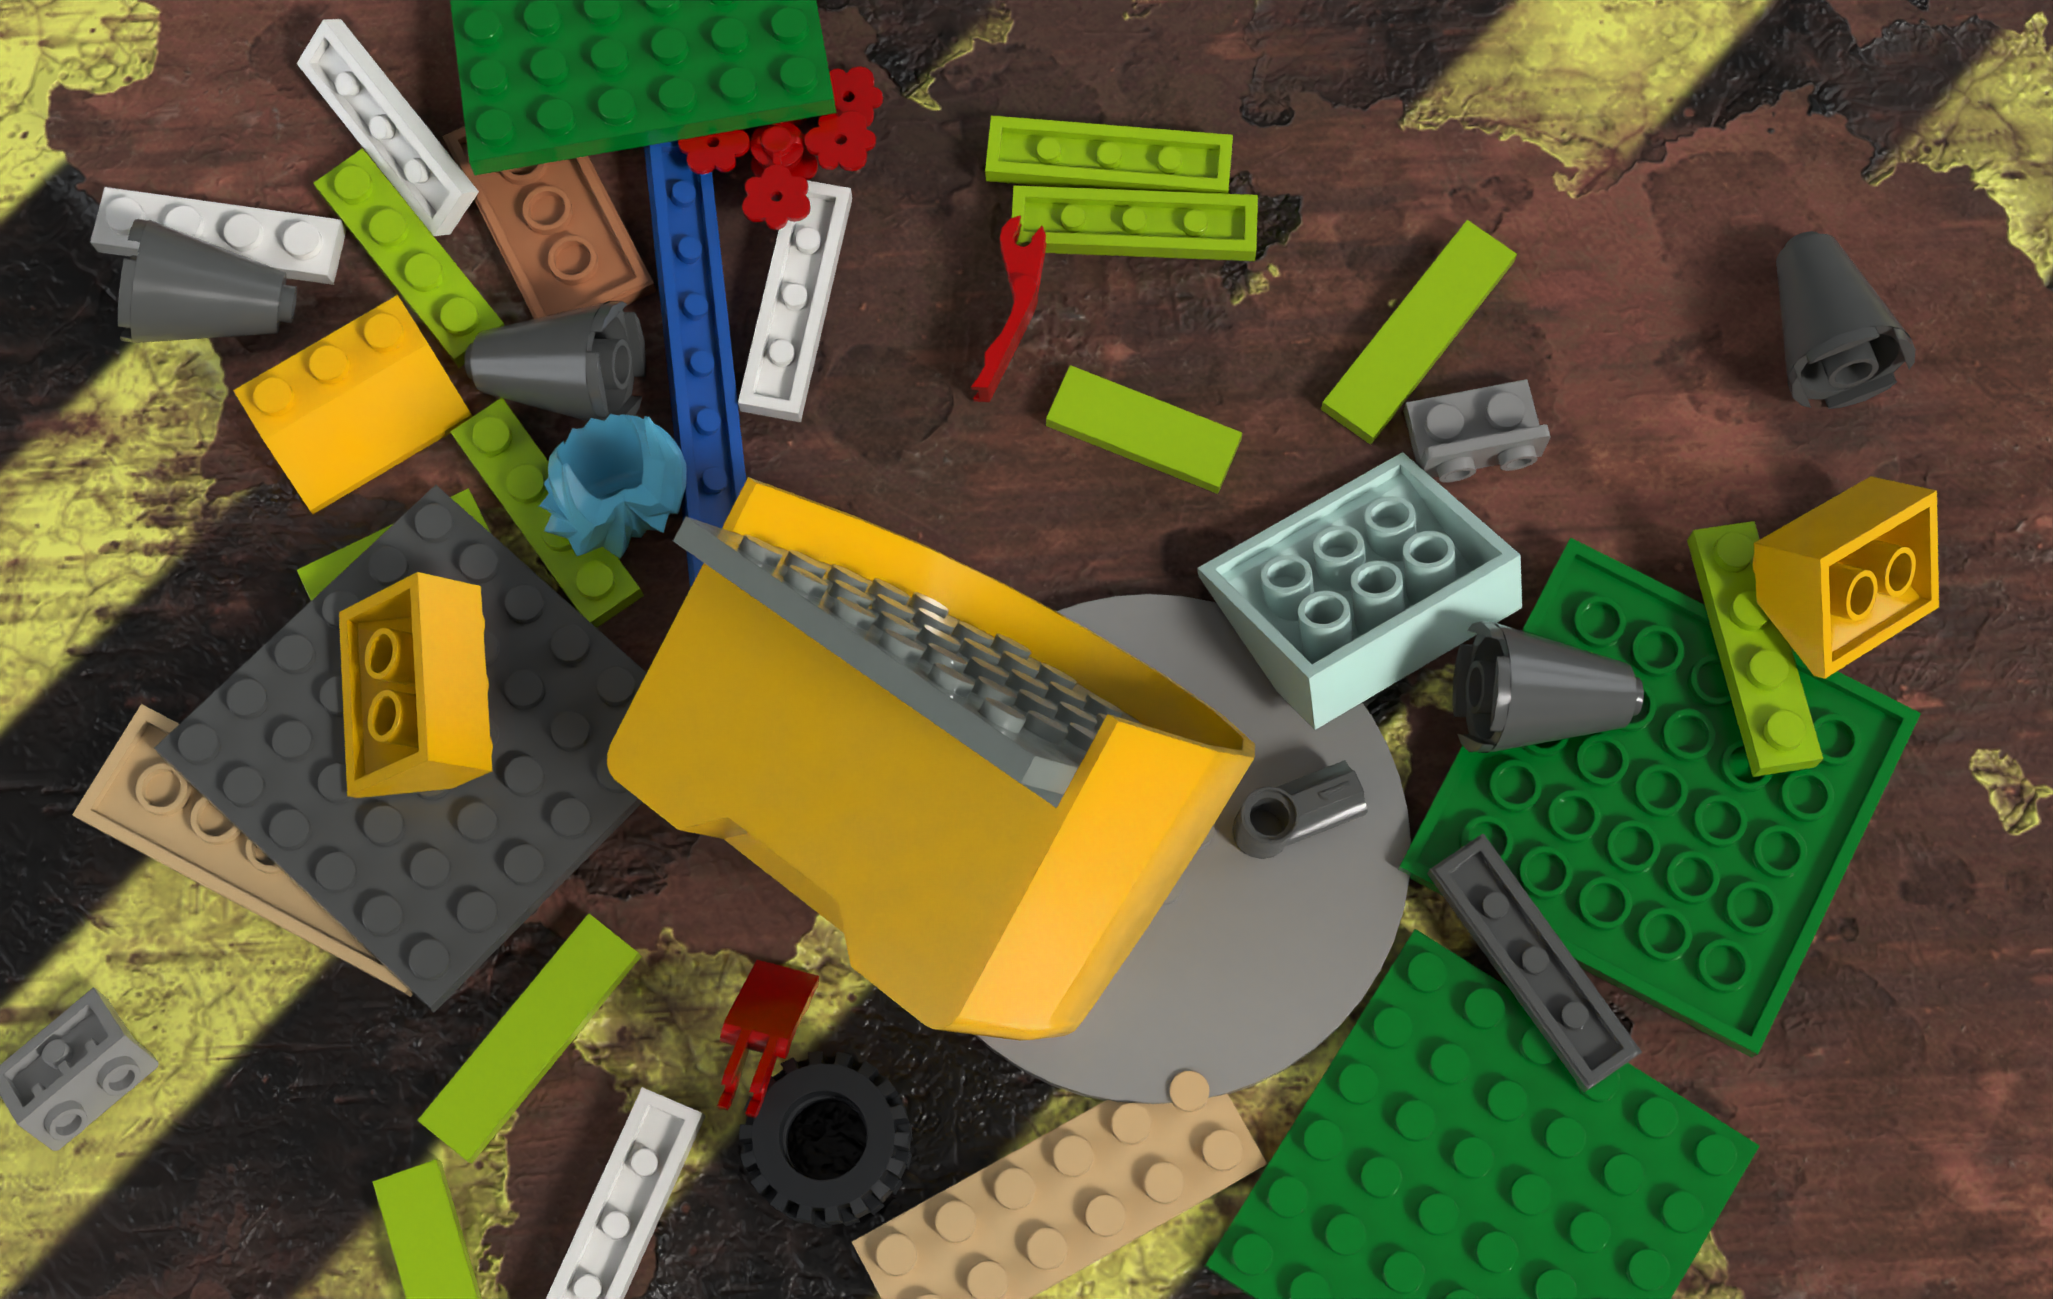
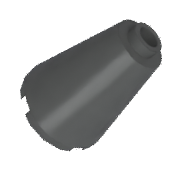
[118,219,297,343]
[1776,231,1916,409]
[465,301,646,421]
[1452,621,1644,753]

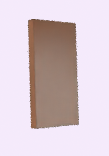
[442,126,657,319]

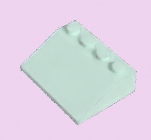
[1197,452,1522,730]

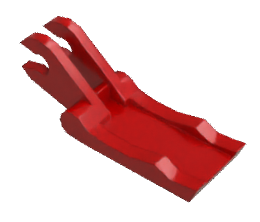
[971,215,1047,403]
[717,960,819,1118]

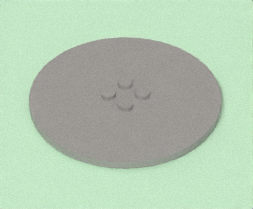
[975,594,1411,1104]

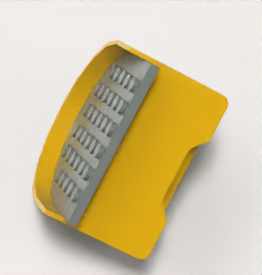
[607,477,1255,1041]

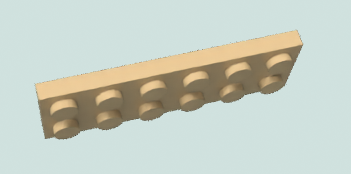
[72,704,413,997]
[852,1071,1267,1299]

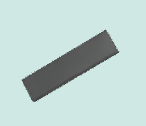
[1427,834,1642,1092]

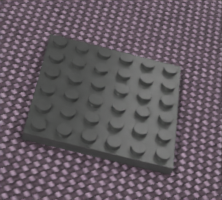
[154,485,647,1013]

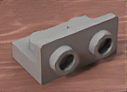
[1403,379,1551,482]
[0,987,159,1151]

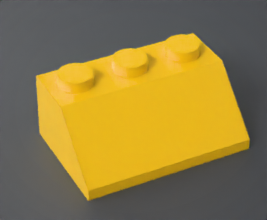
[233,295,473,514]
[1753,476,1939,679]
[339,572,493,798]

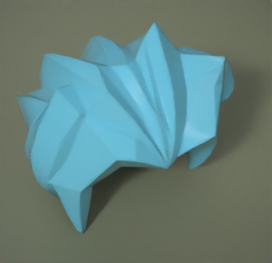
[539,414,686,559]

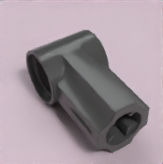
[1232,760,1368,859]

